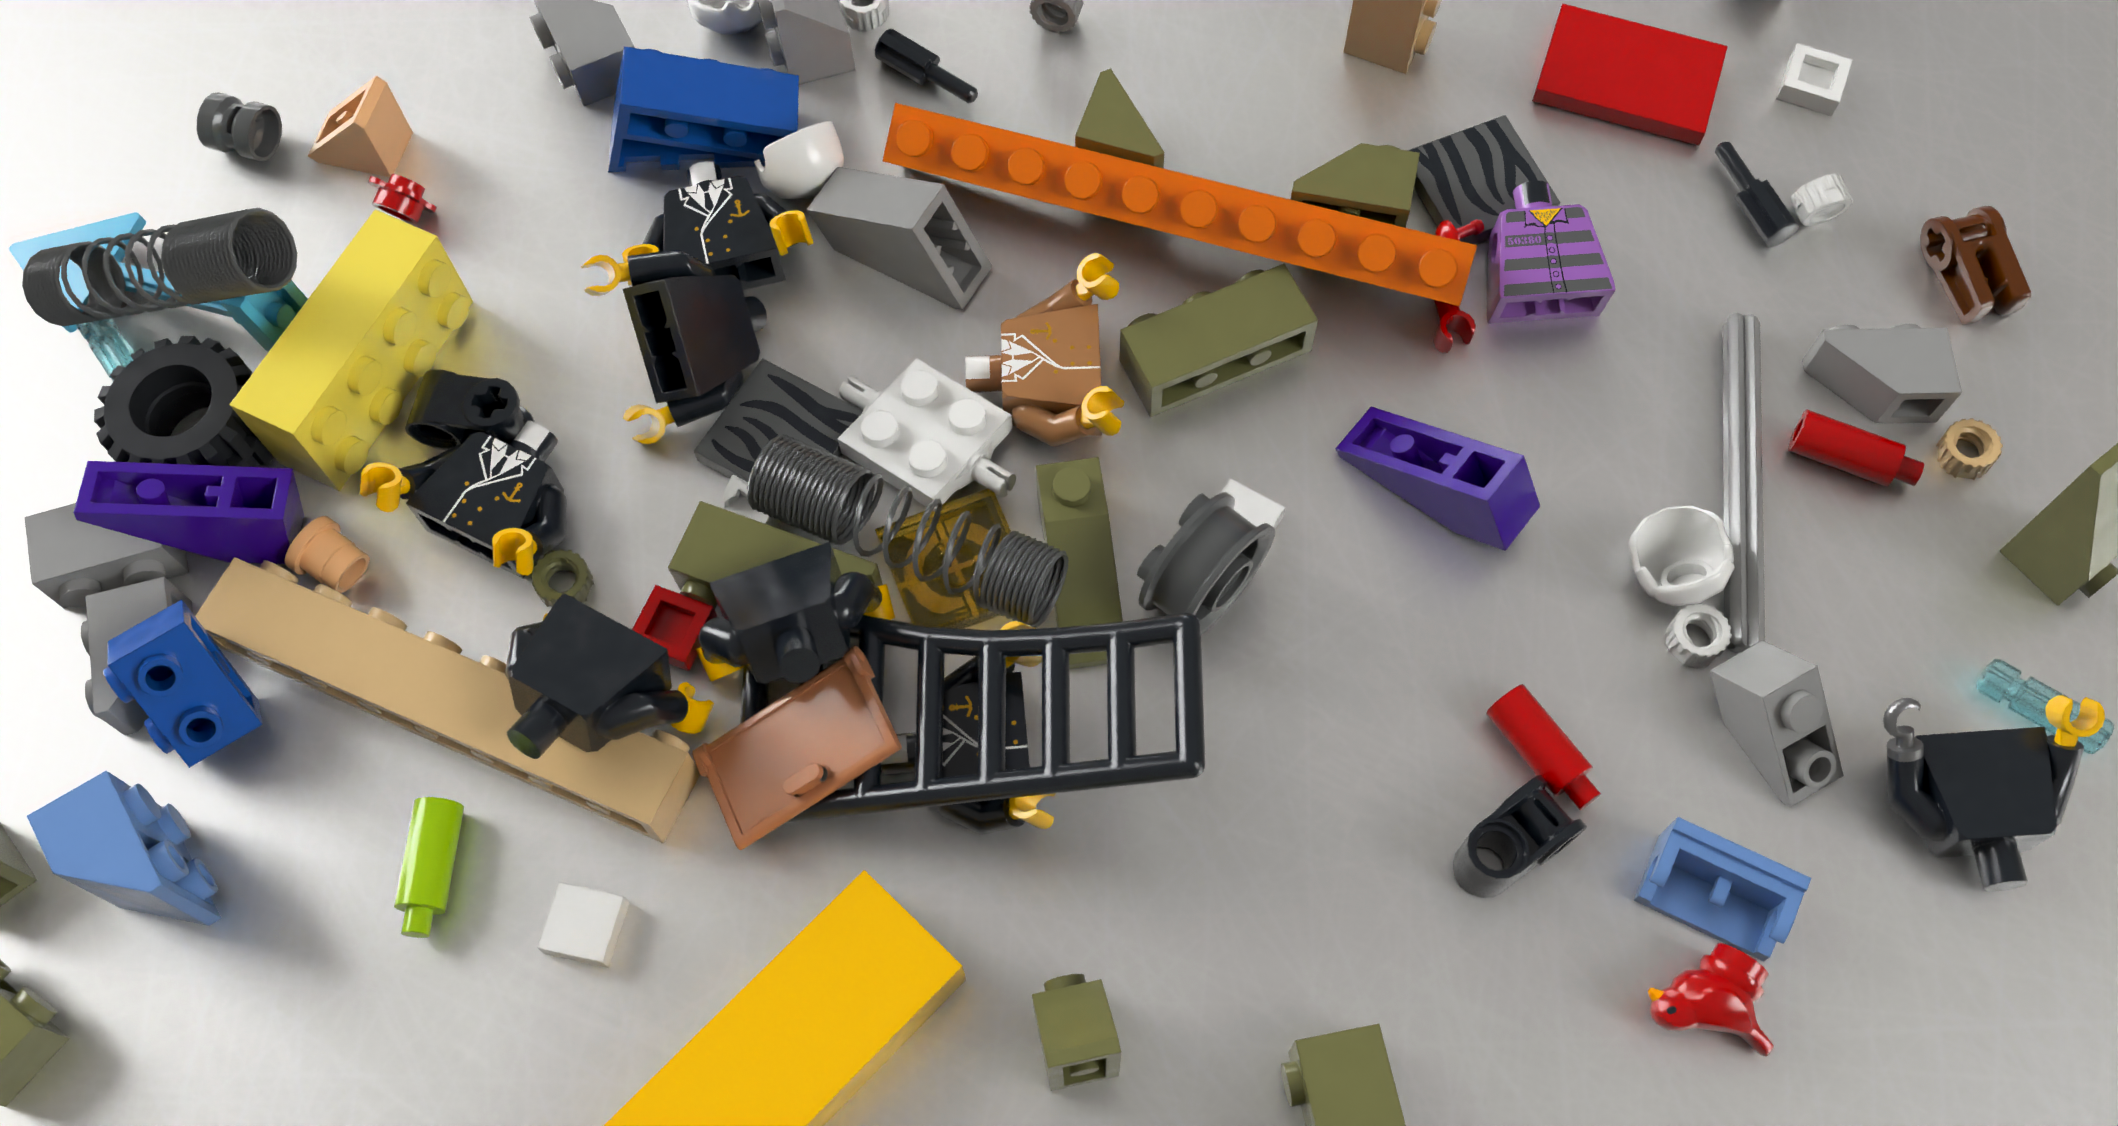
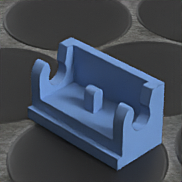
[1634,817,1811,962]

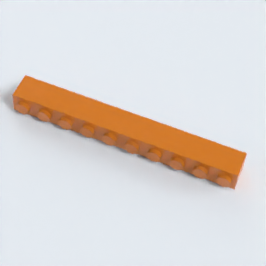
[882,103,1477,306]

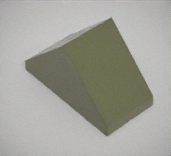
[1075,68,1165,168]

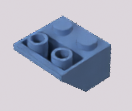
[27,770,221,926]

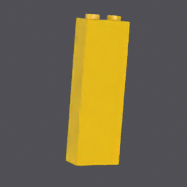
[604,870,966,1126]

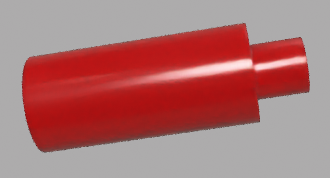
[1788,409,1925,487]
[1486,684,1601,810]

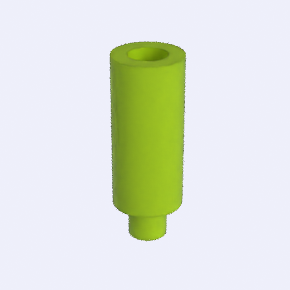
[394,797,464,938]

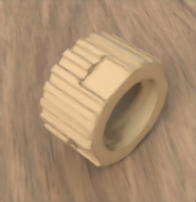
[1936,418,2003,480]

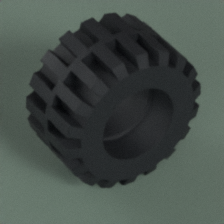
[94,336,274,467]

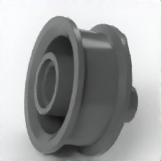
[1137,492,1275,635]

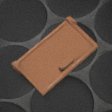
[692,645,902,850]

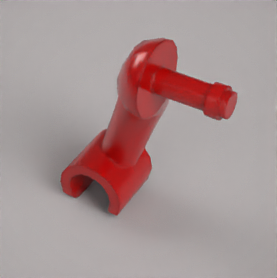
[1433,219,1484,353]

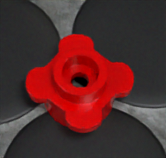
[368,174,437,224]

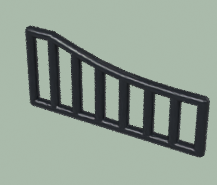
[740,613,1205,822]

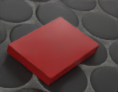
[1532,3,1728,146]

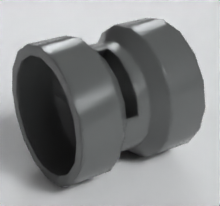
[196,92,282,162]

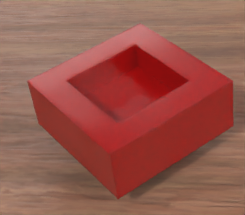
[632,585,717,671]

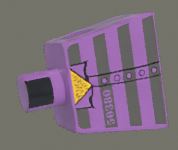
[1487,181,1616,324]

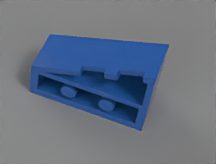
[608,46,799,173]

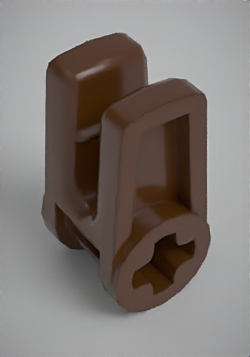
[1920,206,2031,325]

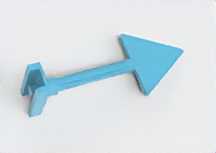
[9,212,308,352]

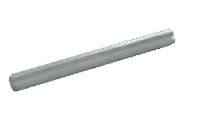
[1723,313,1765,653]

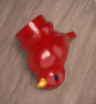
[1647,943,1774,1057]

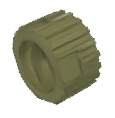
[531,549,594,607]

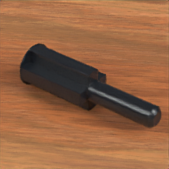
[875,28,978,104]
[1715,142,1799,247]

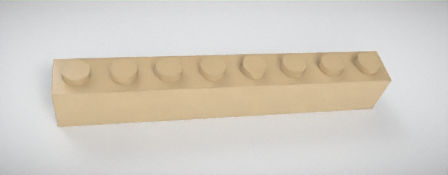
[195,557,700,844]

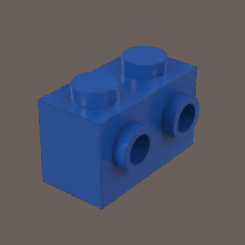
[103,599,263,768]

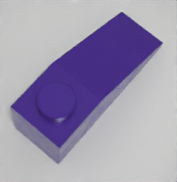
[1335,406,1540,551]
[73,461,304,564]

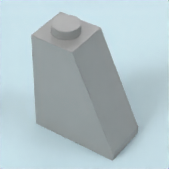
[807,167,992,310]

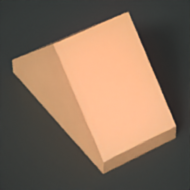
[308,76,413,177]

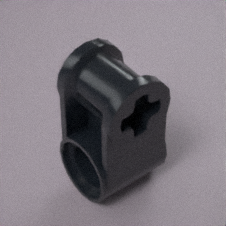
[405,369,535,450]
[1453,774,1587,898]

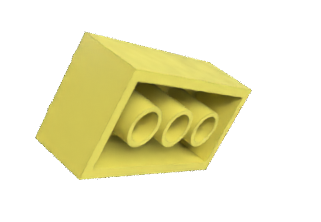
[229,209,473,491]

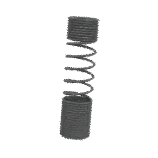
[22,208,297,326]
[747,434,1069,628]

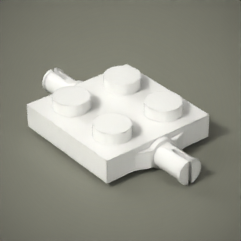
[838,358,1016,512]

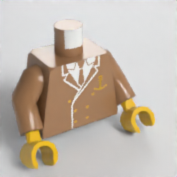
[965,253,1124,447]

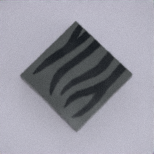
[1407,115,1561,245]
[694,358,863,482]

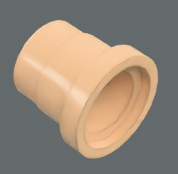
[285,516,370,593]

